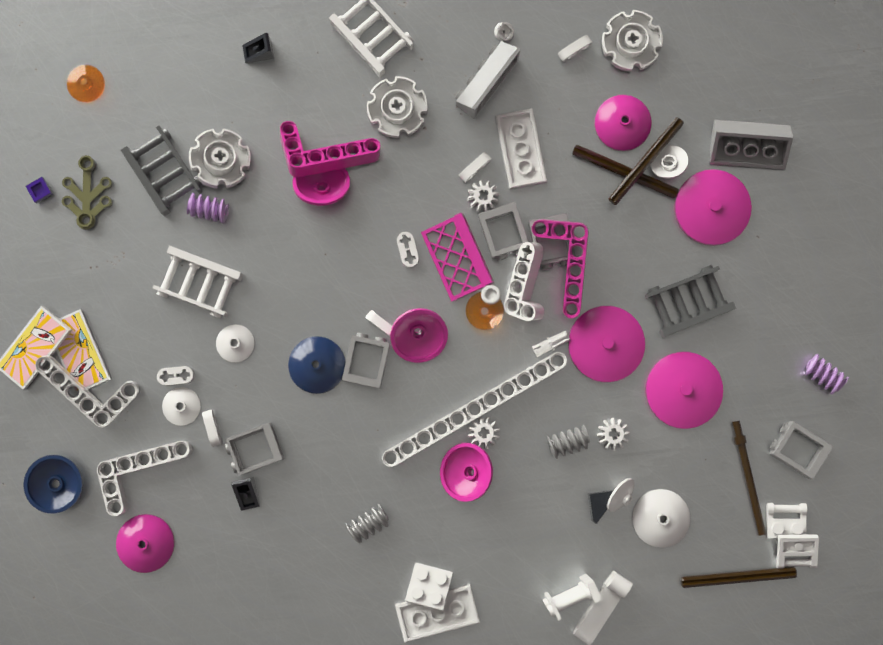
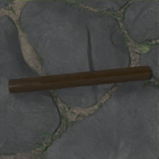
[608,117,684,205]
[572,145,679,198]
[681,567,797,588]

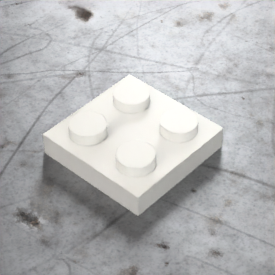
[405,563,453,611]

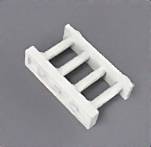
[329,0,414,77]
[153,245,243,319]
[543,574,602,621]

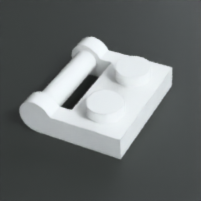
[766,503,807,538]
[776,535,819,569]

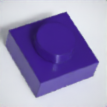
[25,177,53,203]

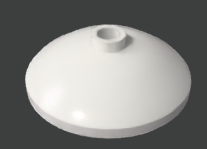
[632,489,690,548]

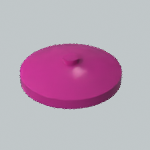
[674,170,752,246]
[568,306,645,382]
[645,352,723,429]

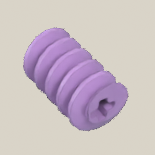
[187,193,229,224]
[805,354,849,394]

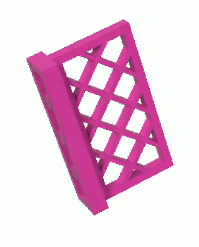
[421,213,494,302]

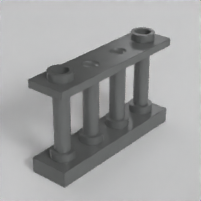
[121,126,203,216]
[645,265,736,338]

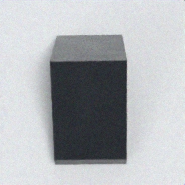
[242,33,274,63]
[231,477,260,511]
[588,490,614,524]

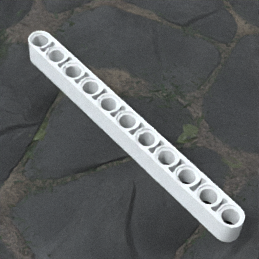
[382,352,567,467]

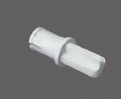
[532,331,570,357]

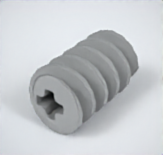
[547,425,590,459]
[346,504,389,544]

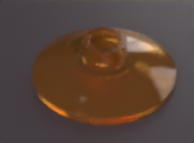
[67,65,105,102]
[466,292,504,330]

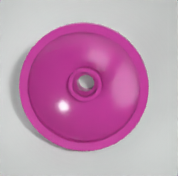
[595,95,652,151]
[292,161,350,206]
[390,308,448,363]
[440,443,493,502]
[116,514,175,573]

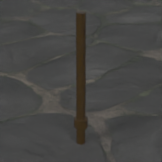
[732,420,766,536]

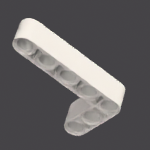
[35,355,140,428]
[97,441,193,516]

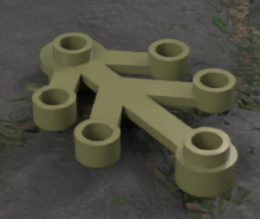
[62,155,113,230]

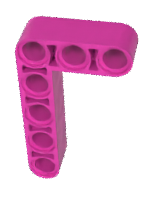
[280,121,380,177]
[532,219,589,318]

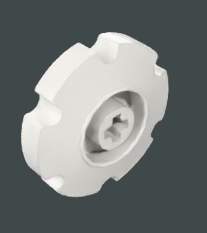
[601,10,663,72]
[367,76,428,138]
[189,129,251,189]

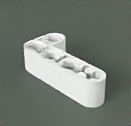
[504,242,544,321]
[573,571,633,645]

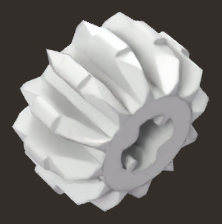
[467,180,500,212]
[467,417,500,449]
[597,418,630,451]

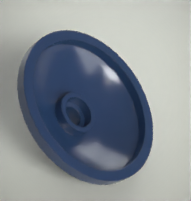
[288,336,346,394]
[23,455,83,514]

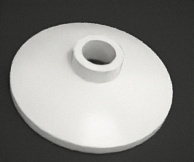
[650,145,688,179]
[216,324,255,363]
[162,387,201,426]
[607,478,635,512]

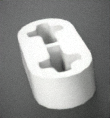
[558,35,593,62]
[459,152,492,183]
[397,232,419,268]
[365,310,392,336]
[157,366,195,386]
[202,410,222,447]

